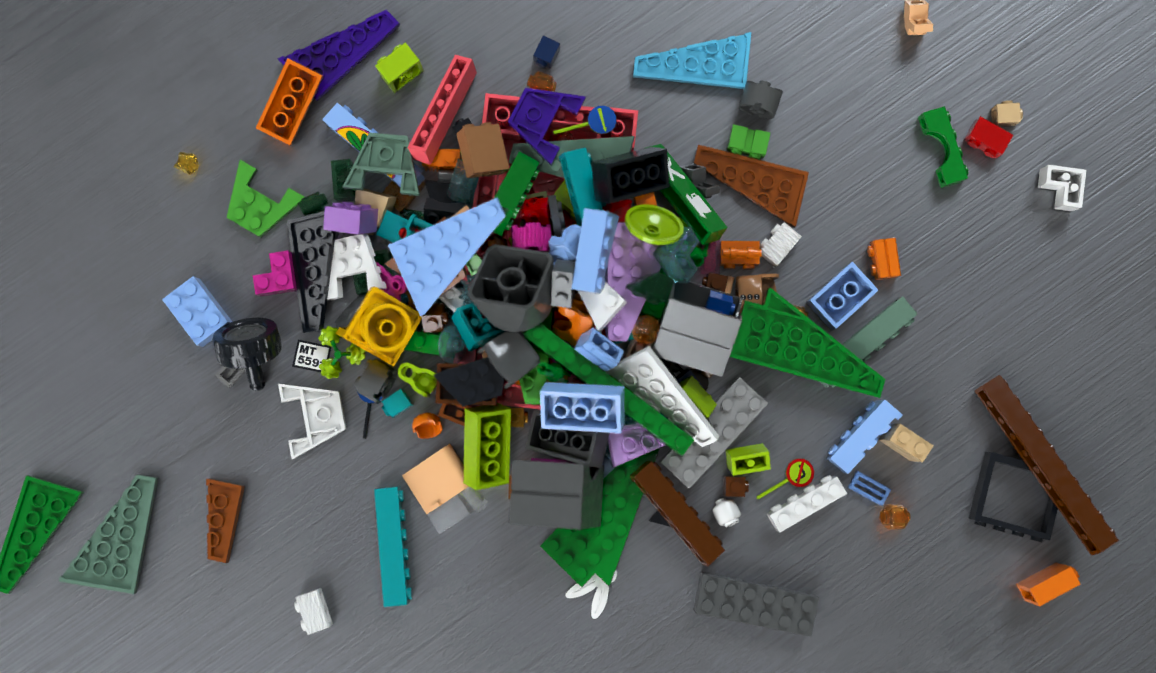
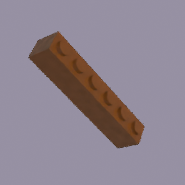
[629,461,725,566]

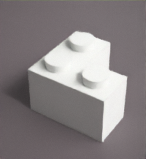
[1038,165,1086,211]

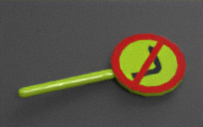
[756,458,814,499]

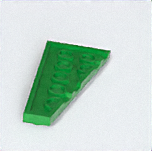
[0,475,84,594]

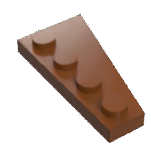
[206,478,245,563]

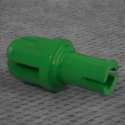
[537,362,571,383]

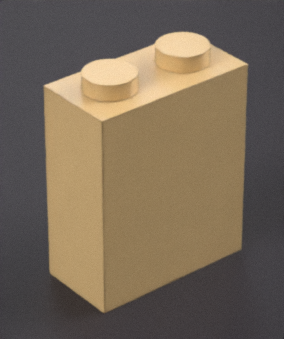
[878,424,933,462]

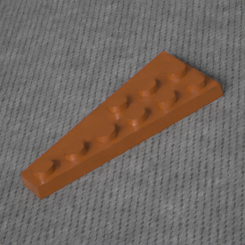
[693,145,809,228]

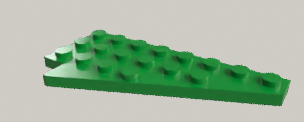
[729,288,885,398]
[540,447,661,587]

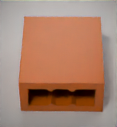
[1016,562,1081,607]

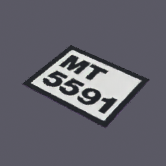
[292,340,331,372]

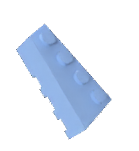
[572,208,619,294]
[827,400,903,474]

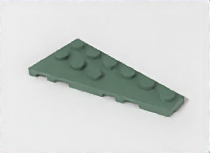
[508,136,635,178]

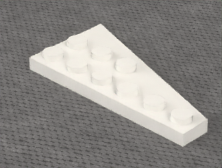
[606,346,719,447]

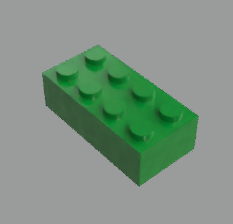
[493,151,540,236]

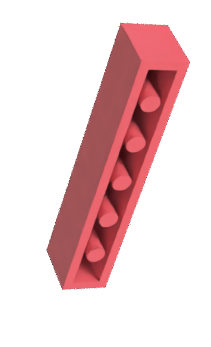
[408,55,477,165]

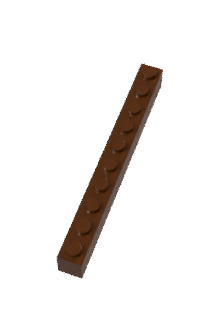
[975,375,1119,556]

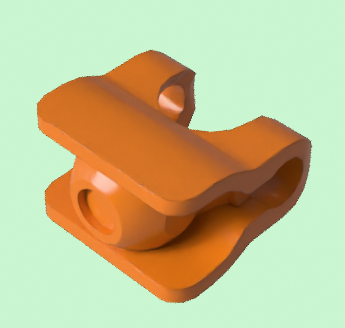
[552,299,595,346]

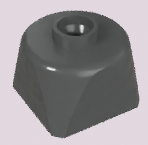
[467,244,554,332]

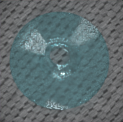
[438,325,466,364]

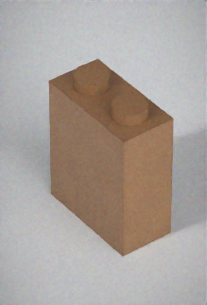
[456,122,510,179]

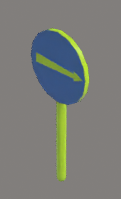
[553,105,617,134]

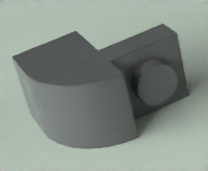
[680,163,720,198]

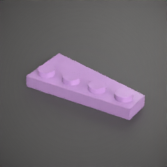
[608,423,683,468]

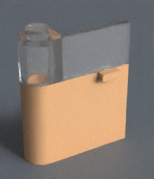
[402,444,488,534]

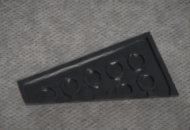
[287,211,336,333]

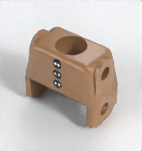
[735,274,779,315]

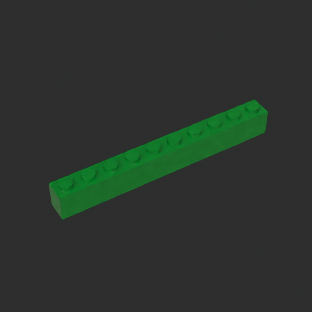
[524,323,695,456]

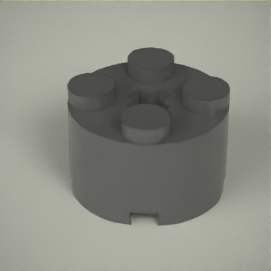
[739,80,783,119]
[354,359,398,404]

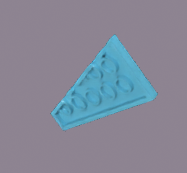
[633,32,751,89]

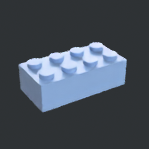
[540,382,625,433]

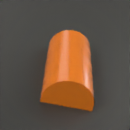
[256,58,324,146]

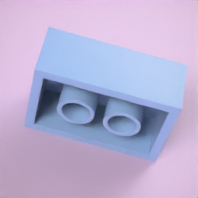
[806,262,878,331]
[162,276,232,347]

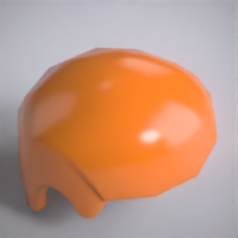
[412,412,443,439]

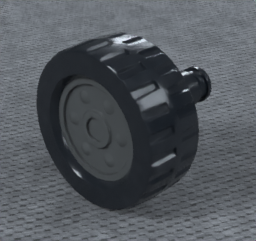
[212,317,282,391]

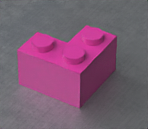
[253,250,297,297]

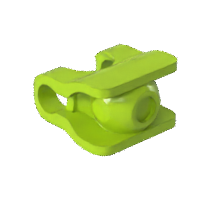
[397,363,437,398]

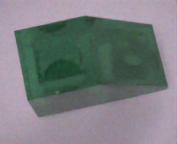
[625,272,674,305]

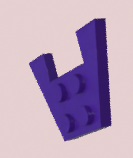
[508,88,586,165]

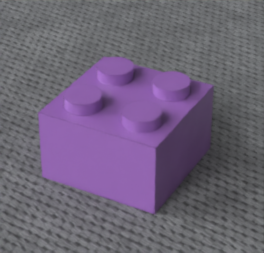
[323,202,378,235]

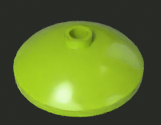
[625,204,684,245]

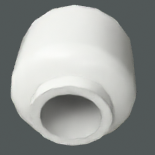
[712,497,741,528]

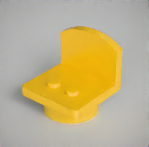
[336,286,422,366]

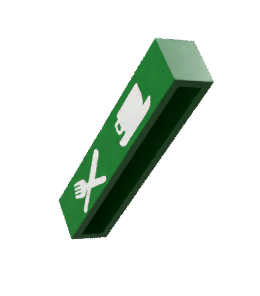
[644,144,728,245]

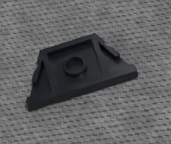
[434,357,505,407]

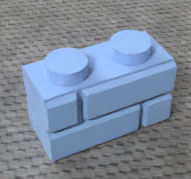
[575,328,624,372]

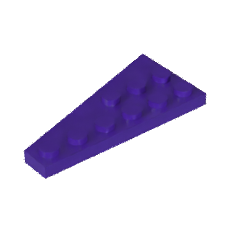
[277,10,400,101]

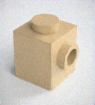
[991,100,1023,127]

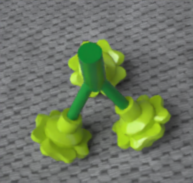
[318,326,366,379]

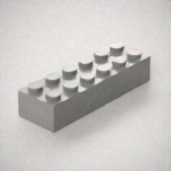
[659,377,768,489]

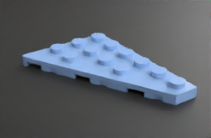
[388,198,506,316]

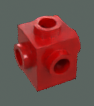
[521,197,551,226]

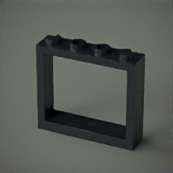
[969,452,1058,542]

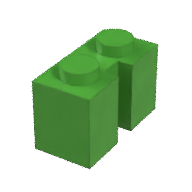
[726,124,771,160]

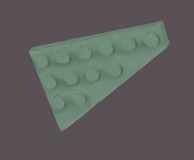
[59,475,158,594]

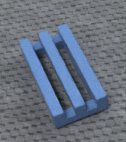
[847,471,892,506]

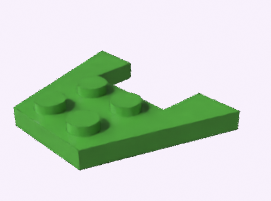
[227,160,307,237]

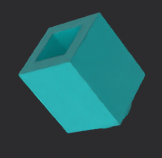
[381,389,413,418]

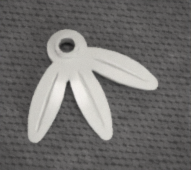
[565,570,617,619]

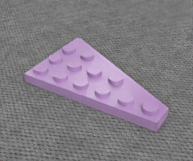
[605,222,672,342]

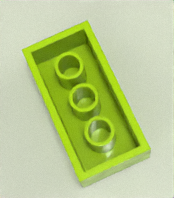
[464,403,511,490]

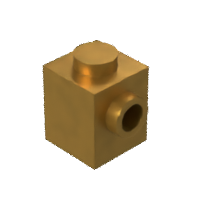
[510,408,528,427]

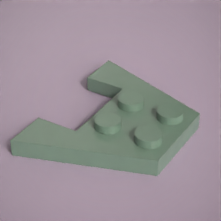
[343,133,420,196]

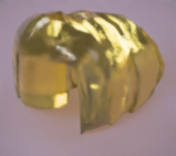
[173,152,199,175]

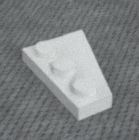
[578,282,627,332]

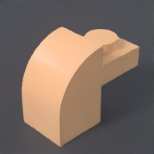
[904,0,933,35]

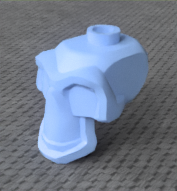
[548,224,581,267]

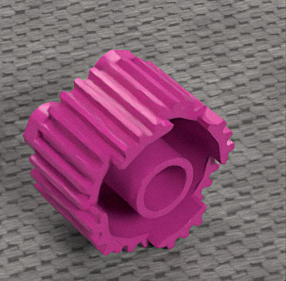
[511,222,551,252]

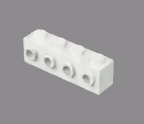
[767,475,847,532]

